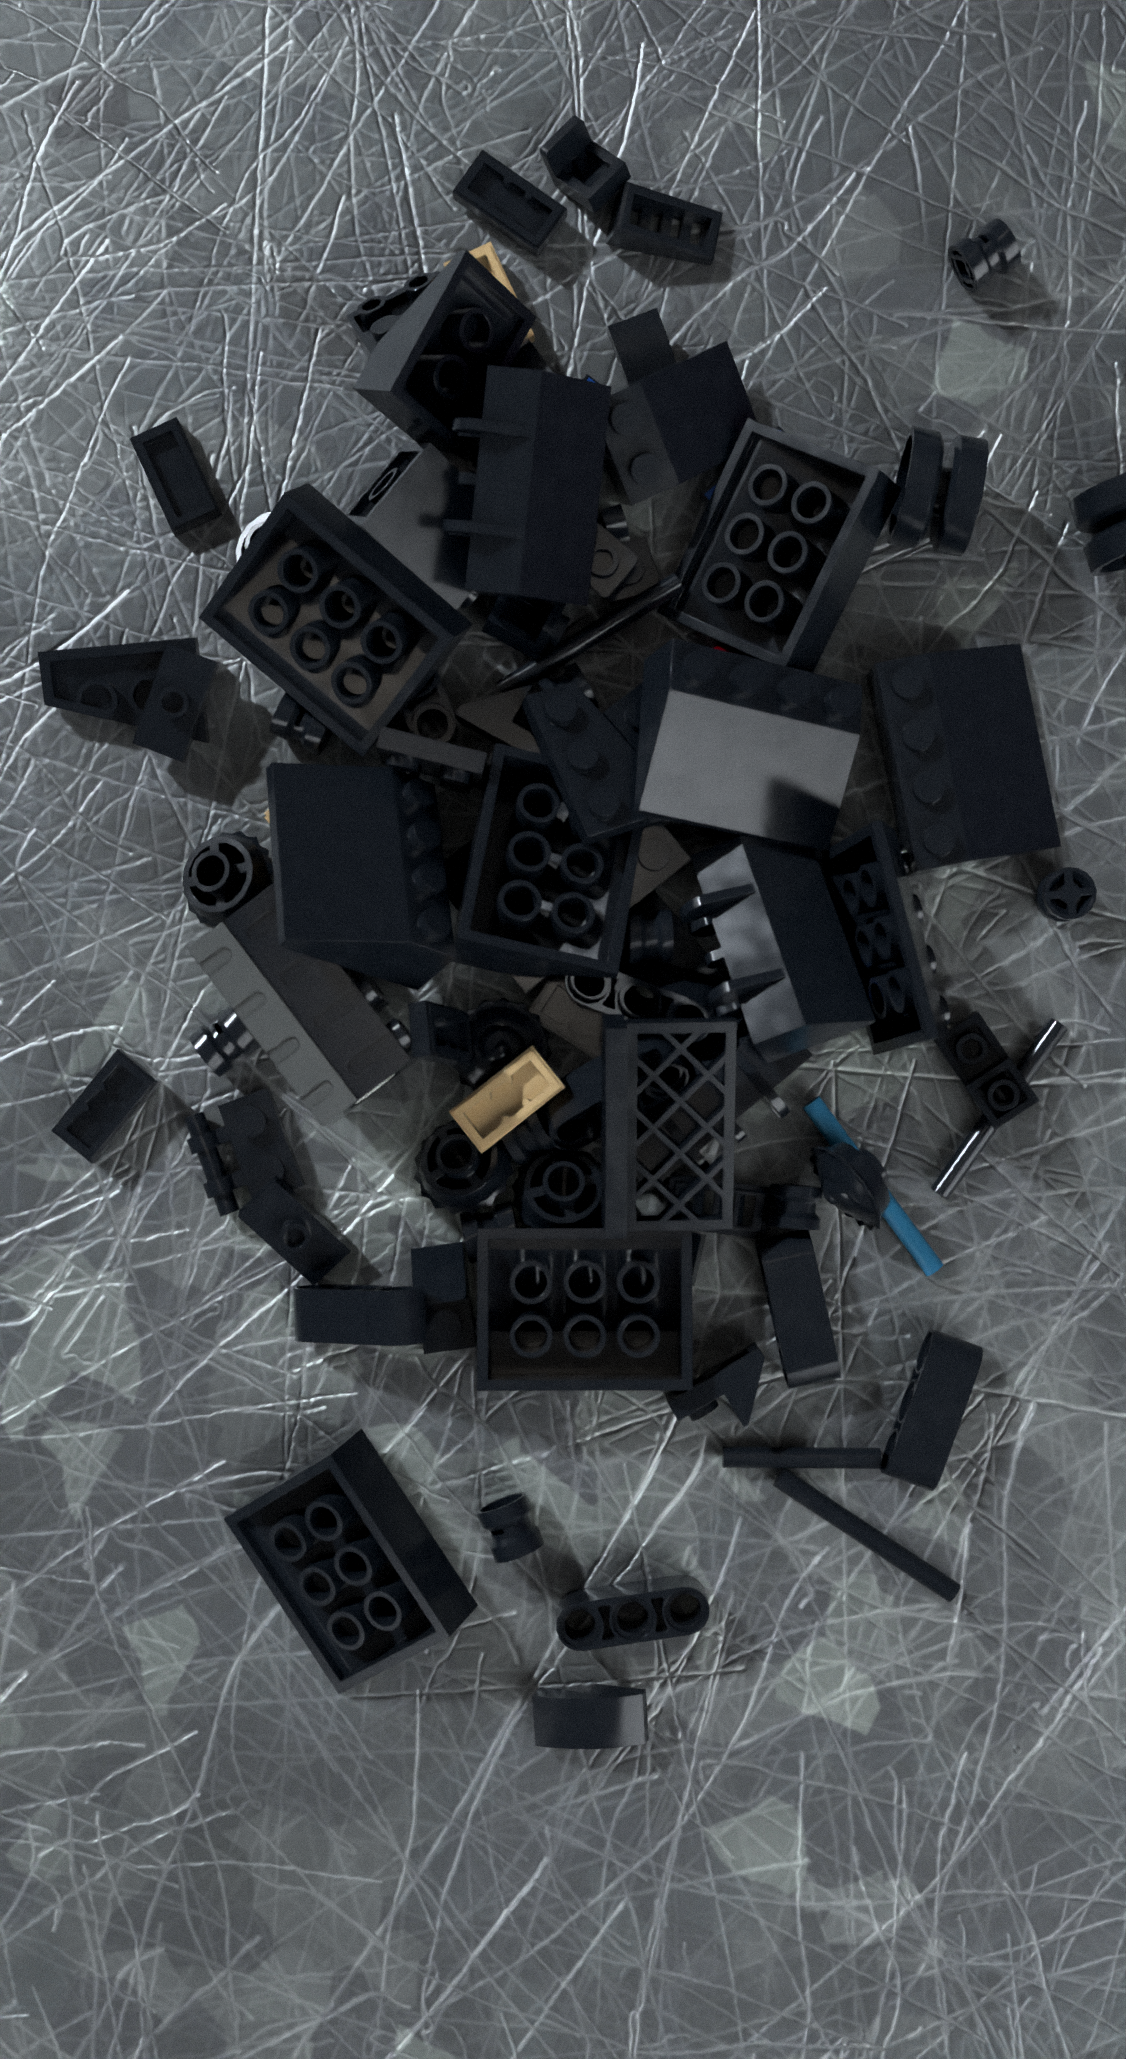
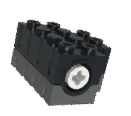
[187,883,418,1127]

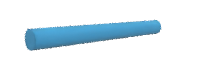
[803,1096,944,1276]

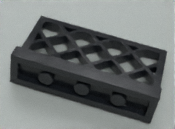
[601,1014,737,1239]

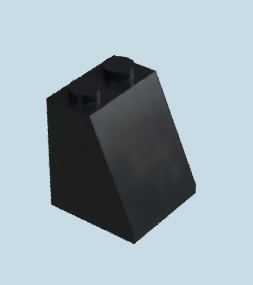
[345,443,479,610]

